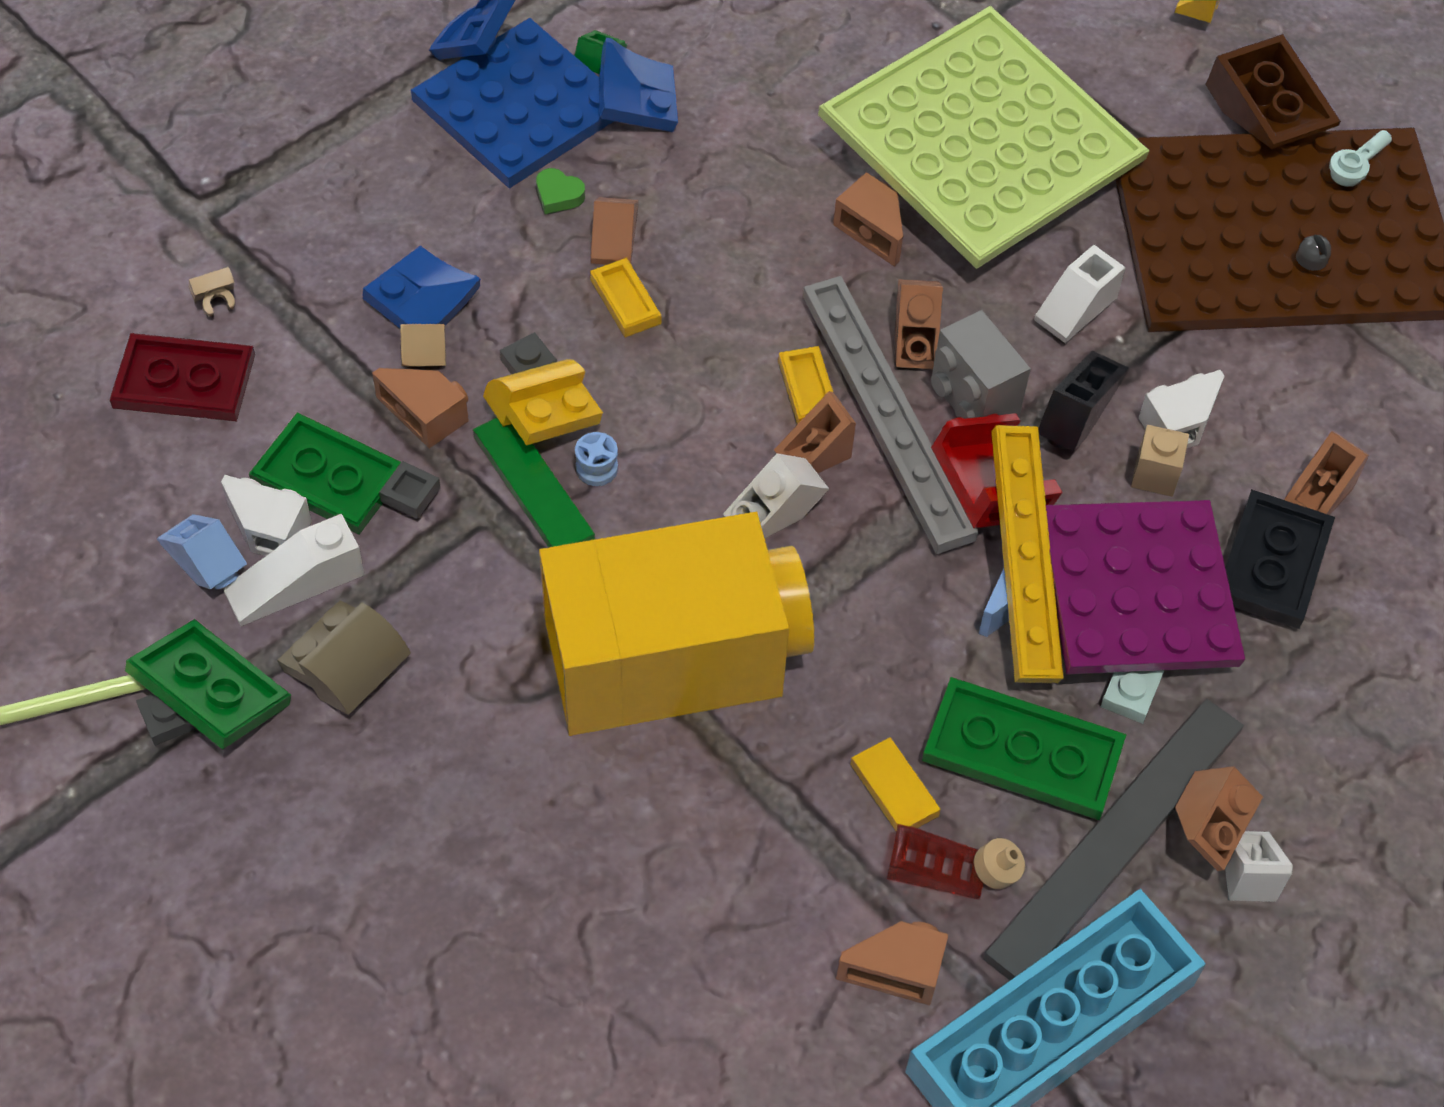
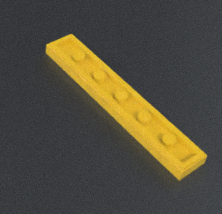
[991,425,1064,683]

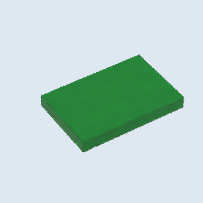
[249,412,401,535]
[125,619,291,749]

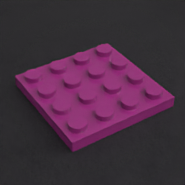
[1046,500,1246,674]

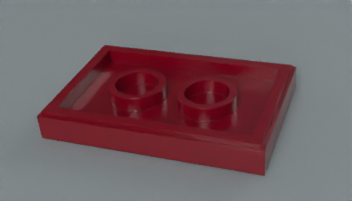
[109,333,255,422]

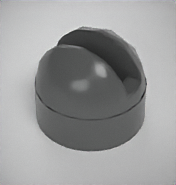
[1296,235,1331,271]

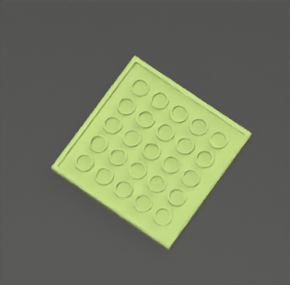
[818,6,1149,269]

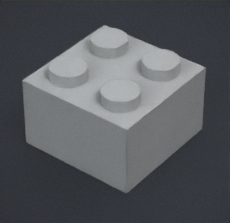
[931,310,1031,418]

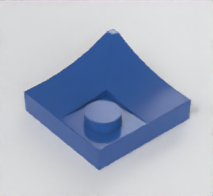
[429,0,515,60]
[599,37,678,132]
[362,245,481,328]

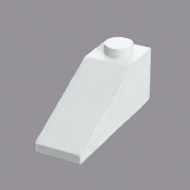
[223,513,365,626]

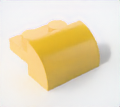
[483,359,603,445]

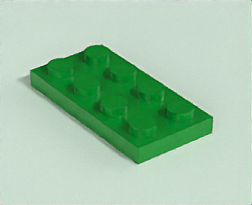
[922,677,1127,820]

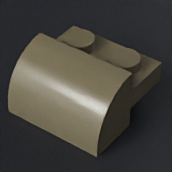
[277,600,411,715]

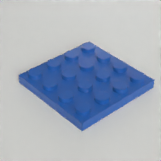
[411,18,614,189]

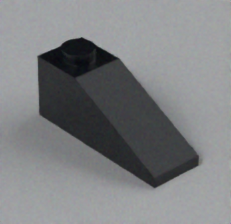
[1038,350,1129,451]

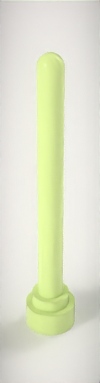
[0,675,146,726]

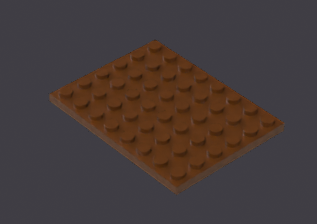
[1116,128,1444,332]

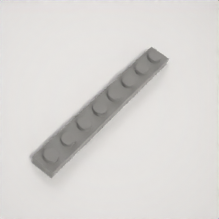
[803,276,978,554]

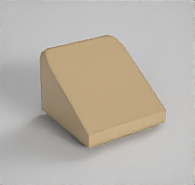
[400,324,446,367]

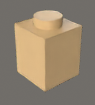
[1131,424,1189,497]

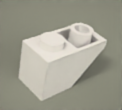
[1034,245,1126,343]
[1139,370,1224,448]
[723,453,829,538]
[221,475,312,556]

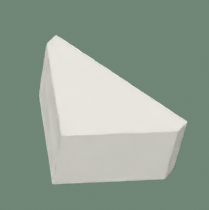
[1225,831,1293,902]

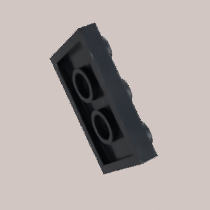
[1225,489,1335,629]

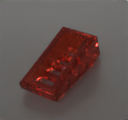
[887,824,983,900]

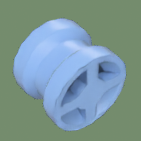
[575,432,618,486]

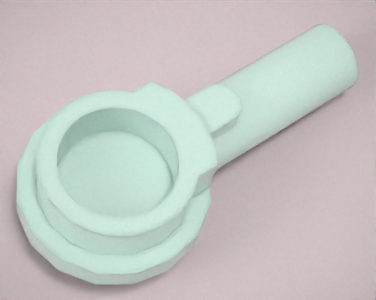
[1329,130,1392,187]

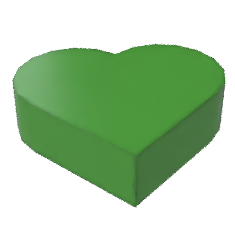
[536,168,585,214]

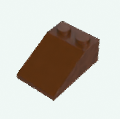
[1205,34,1341,149]

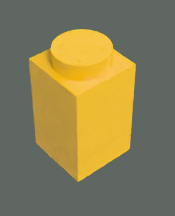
[539,511,814,736]

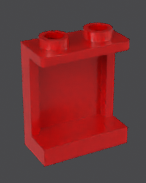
[931,413,1063,528]

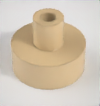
[974,838,1025,889]

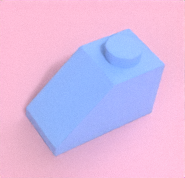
[157,514,247,590]

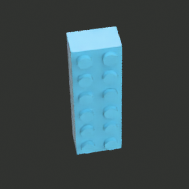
[905,888,1206,1107]

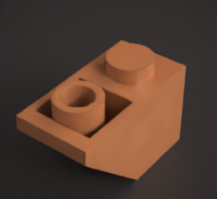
[895,279,943,369]
[1175,766,1263,871]

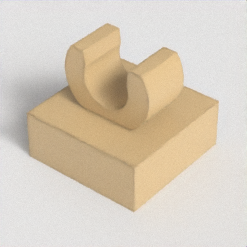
[189,267,235,317]

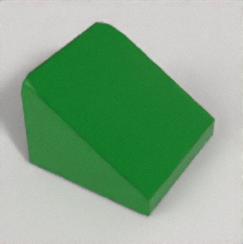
[574,30,627,74]

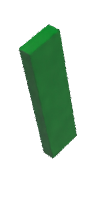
[473,418,595,548]

